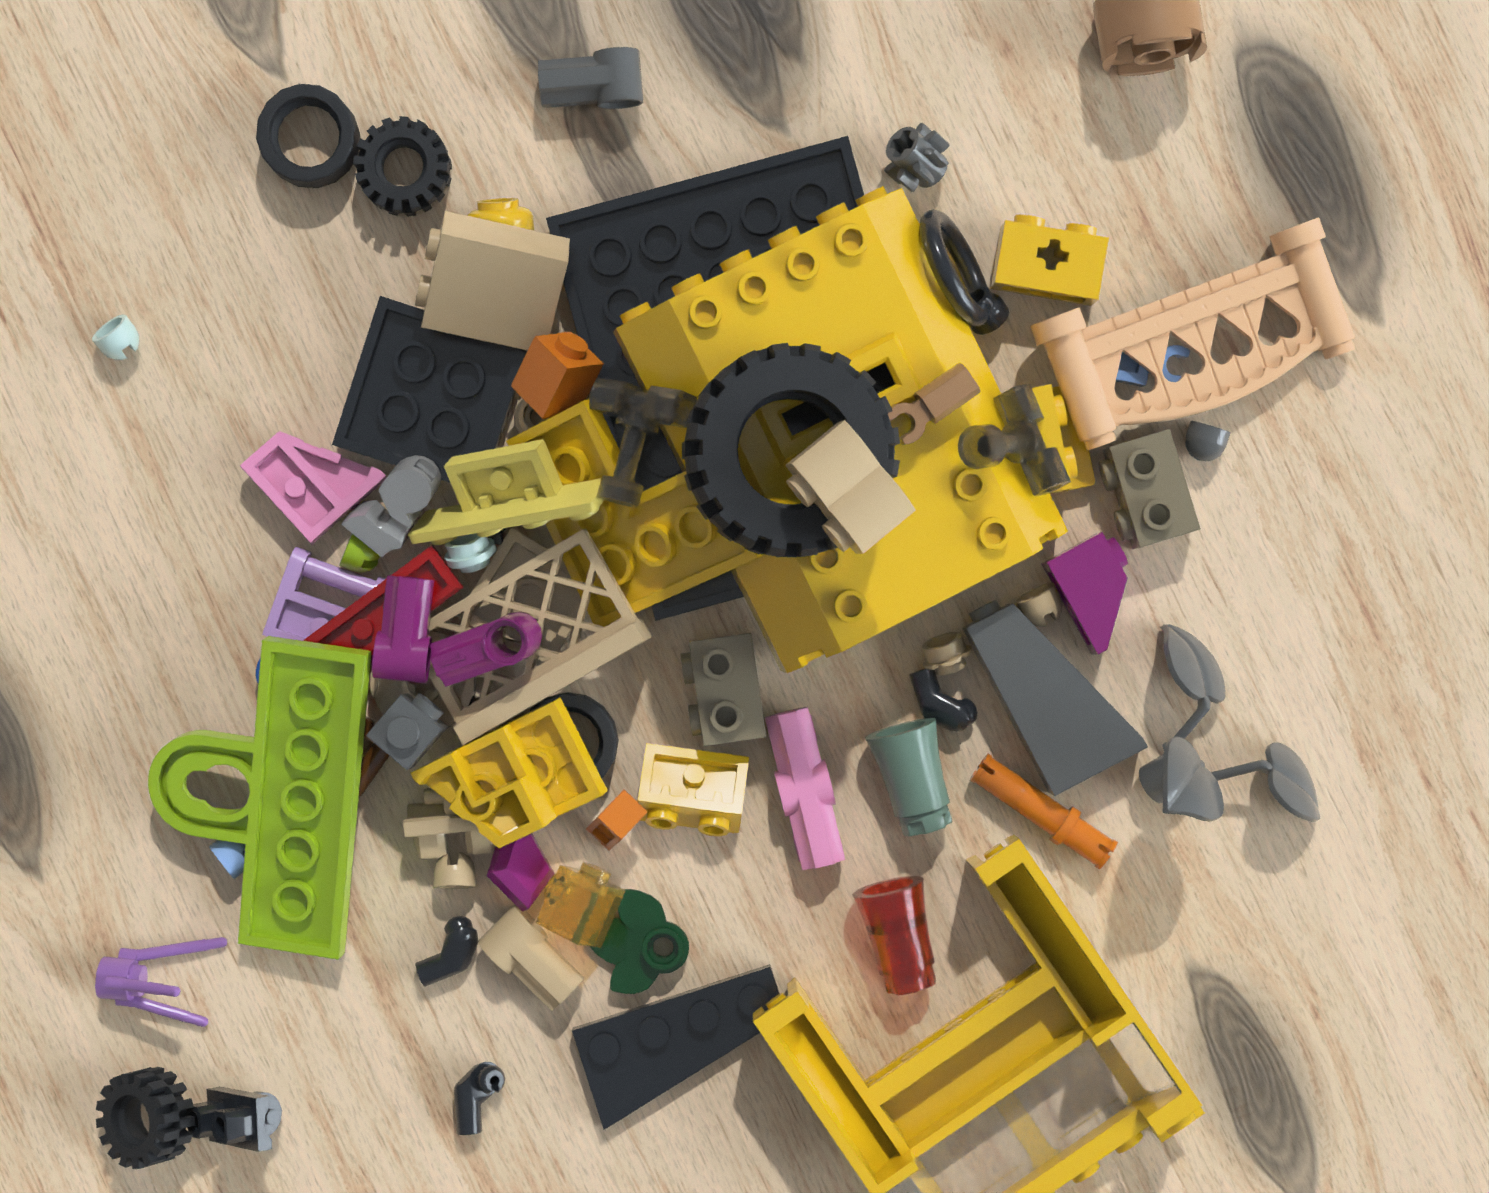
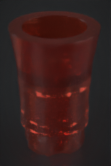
[852,876,936,996]

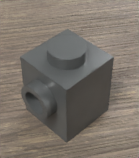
[366,693,448,770]

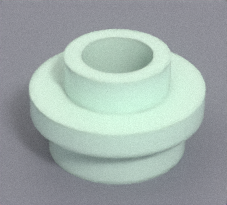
[444,533,497,573]

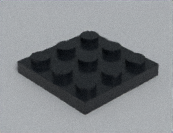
[332,296,528,483]

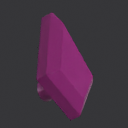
[486,833,555,912]

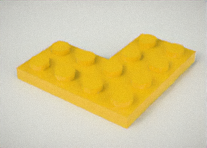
[506,397,765,627]

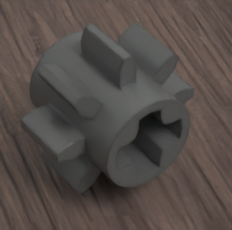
[884,123,950,192]

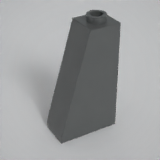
[962,600,1148,796]

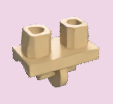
[403,788,495,859]

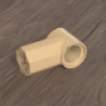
[478,904,584,1011]

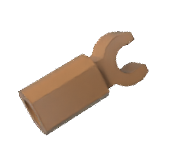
[888,362,981,445]

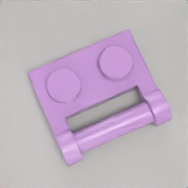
[262,546,386,641]

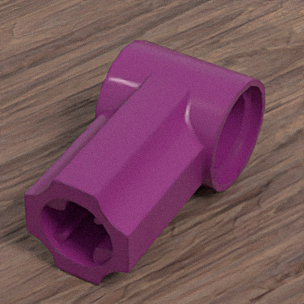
[372,575,434,684]
[430,612,542,687]

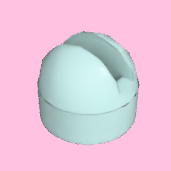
[92,314,139,360]

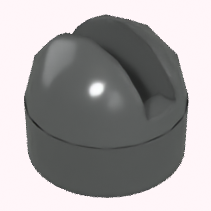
[1185,421,1231,461]

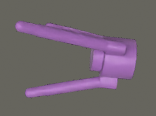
[95,937,227,1027]

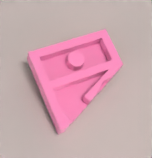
[240,431,386,545]

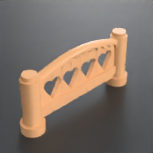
[1030,217,1355,451]

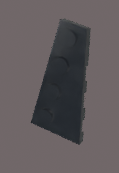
[572,964,780,1130]

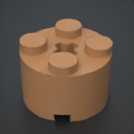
[1093,0,1207,76]

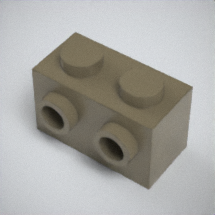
[1098,429,1201,549]
[680,633,766,746]

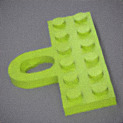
[148,636,372,960]

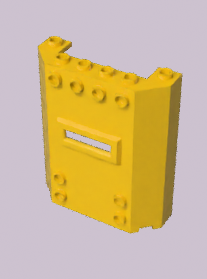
[613,186,1068,673]

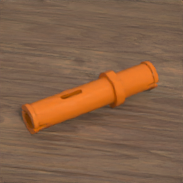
[969,753,1118,869]

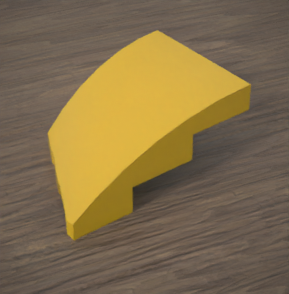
[410,697,608,848]

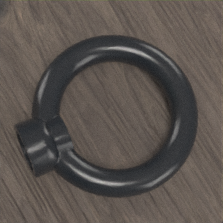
[919,209,1009,335]

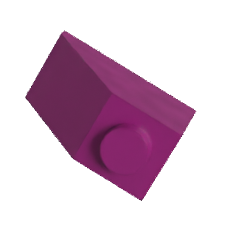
[1041,532,1128,655]

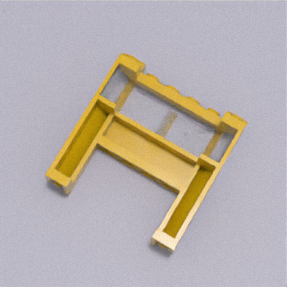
[753,834,1205,1193]

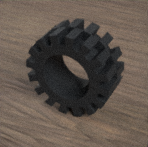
[353,116,452,217]
[96,1067,195,1169]

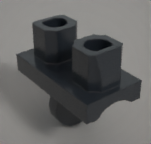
[187,1086,282,1152]

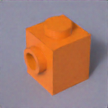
[511,332,604,419]

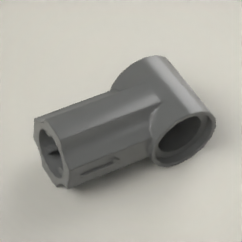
[538,47,643,109]

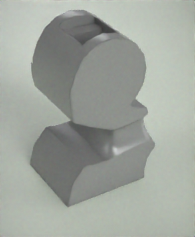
[341,455,441,557]

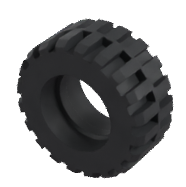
[682,343,900,557]

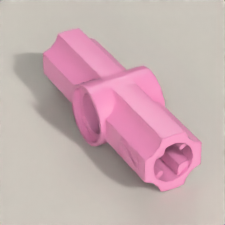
[765,707,845,870]

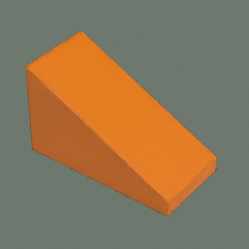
[586,790,648,851]

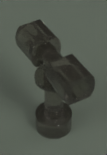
[589,378,697,508]
[958,384,1071,497]

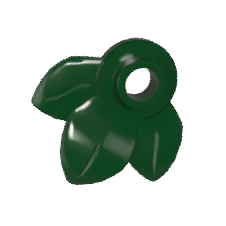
[585,889,689,994]

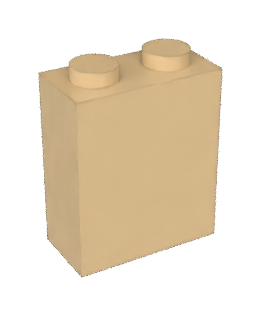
[415,211,570,350]

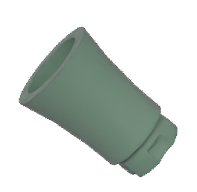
[865,718,952,837]

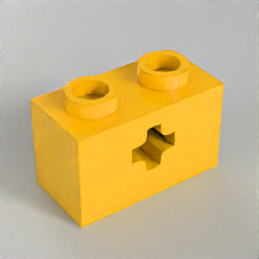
[990,214,1109,306]

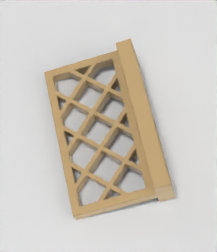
[429,528,652,745]

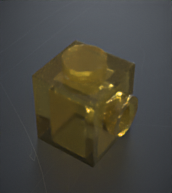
[535,862,626,948]

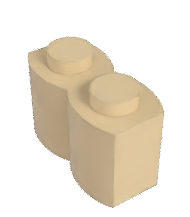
[786,420,916,554]

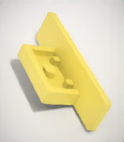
[408,439,612,545]

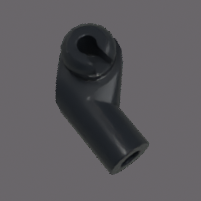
[909,669,978,731]
[415,916,478,987]
[454,1062,505,1135]

